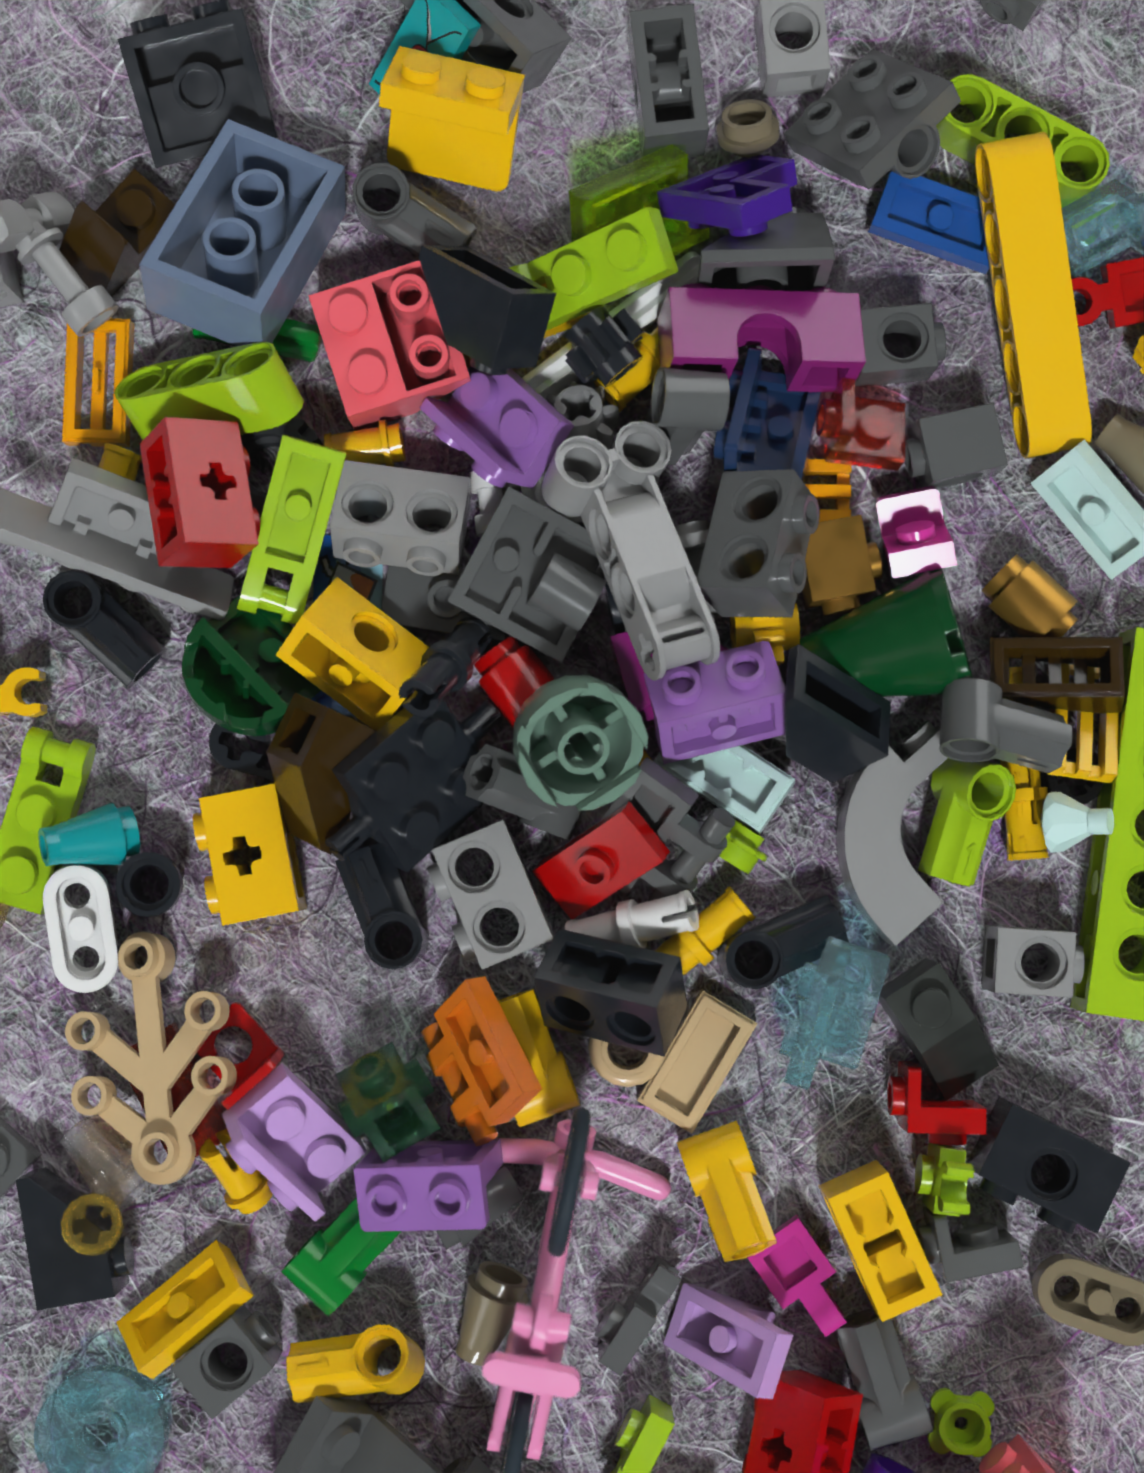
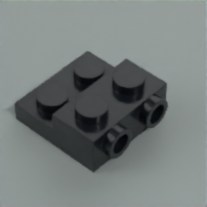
[118,0,278,168]

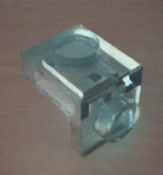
[1062,179,1144,277]

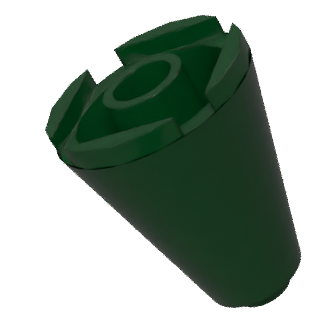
[800,569,973,697]

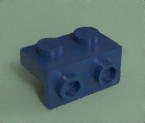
[714,347,823,481]

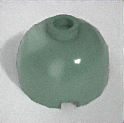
[513,675,648,811]

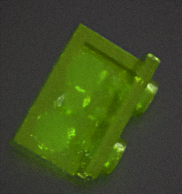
[569,144,709,256]

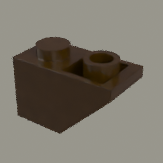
[267,693,376,854]

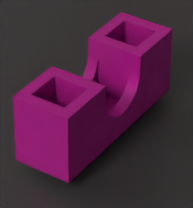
[657,283,866,393]

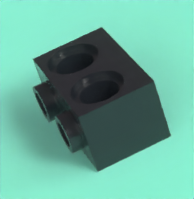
[533,928,687,1057]

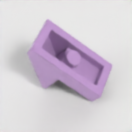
[663,1283,793,1399]

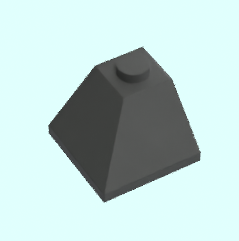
[697,207,835,291]

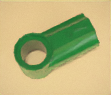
[281,1196,402,1316]

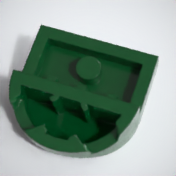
[182,594,325,736]

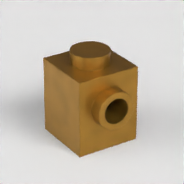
[802,515,882,616]

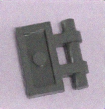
[602,757,735,901]

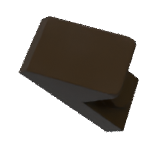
[59,168,176,297]

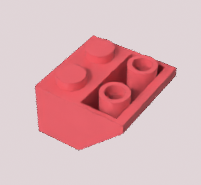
[308,260,471,431]

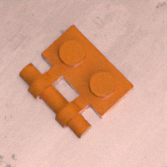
[421,976,542,1146]

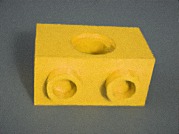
[276,577,429,731]

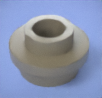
[717,99,780,157]

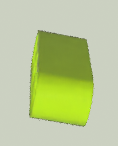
[936,74,1110,210]
[114,342,304,440]

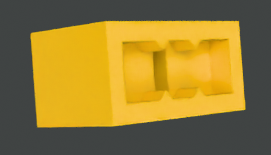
[818,1160,943,1322]

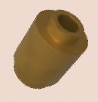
[981,554,1078,637]

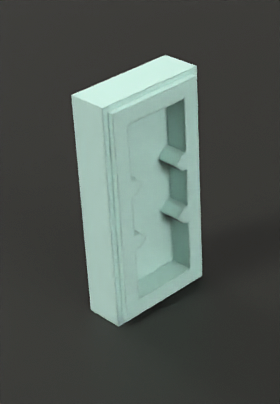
[653,745,796,835]

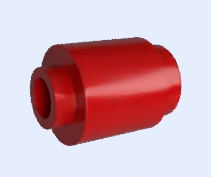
[474,636,555,729]

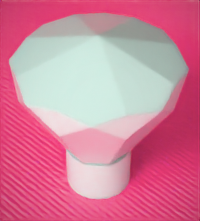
[1040,791,1114,853]

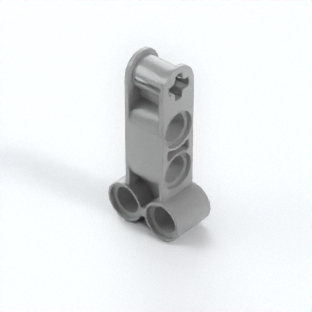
[541,421,720,681]

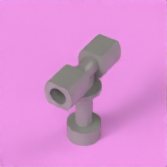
[0,191,119,337]

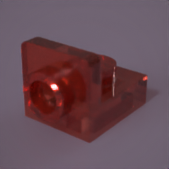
[816,377,906,471]

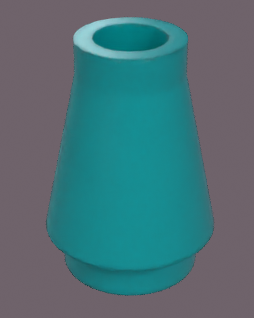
[38,802,140,867]

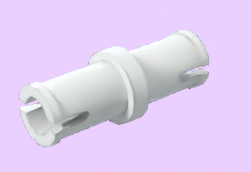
[565,890,699,949]

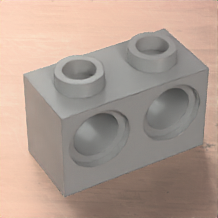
[330,460,471,576]
[427,820,554,970]

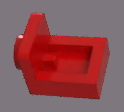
[887,1061,987,1145]

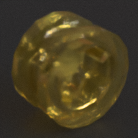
[61,1193,124,1256]

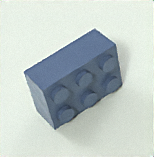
[139,119,346,346]

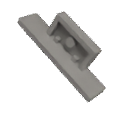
[0,457,234,621]

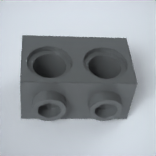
[697,469,820,617]

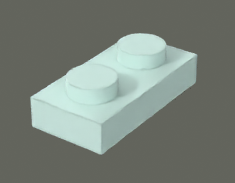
[1030,439,1144,580]

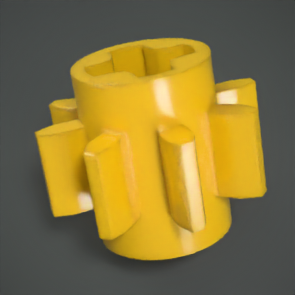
[729,602,800,665]

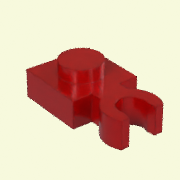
[1072,257,1144,329]

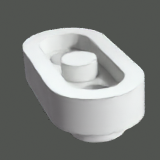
[43,864,119,993]

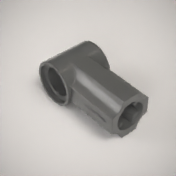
[353,163,477,258]
[642,367,730,465]
[939,678,1072,773]
[463,744,581,841]
[836,1309,933,1452]

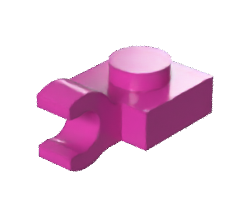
[748,1214,847,1337]

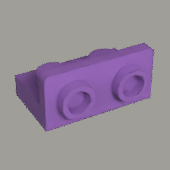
[420,366,574,489]
[644,641,786,764]
[353,1139,503,1232]

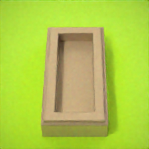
[637,989,758,1134]

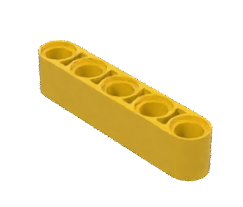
[975,131,1092,459]

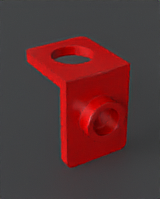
[197,1002,285,1110]

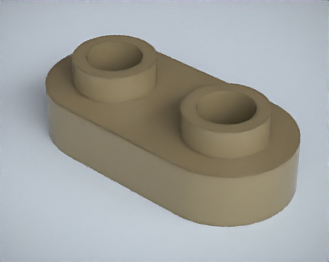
[1032,1254,1144,1346]

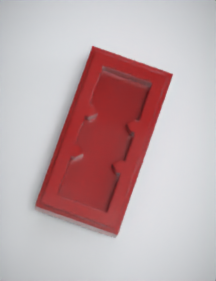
[532,801,670,920]

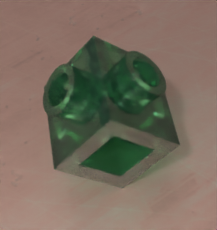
[336,1041,440,1162]

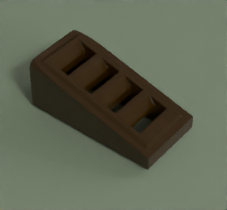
[990,637,1125,713]

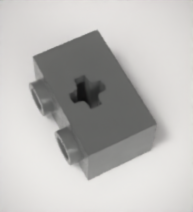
[627,4,709,163]

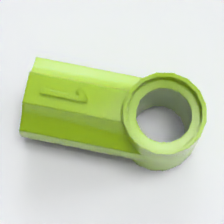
[918,758,1016,887]

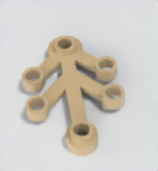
[65,932,237,1185]

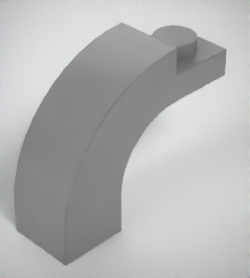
[836,720,948,946]

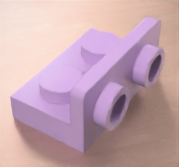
[222,1063,367,1222]

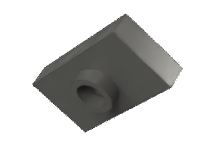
[381,565,507,643]

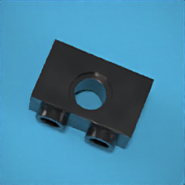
[967,1096,1131,1234]

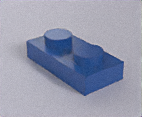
[868,171,990,274]

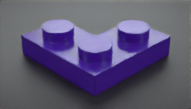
[657,155,797,237]

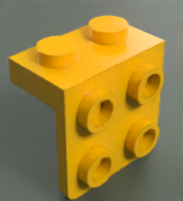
[379,46,525,191]

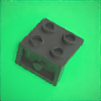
[273,1396,444,1473]

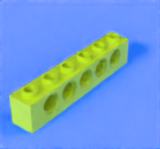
[1070,627,1144,1021]

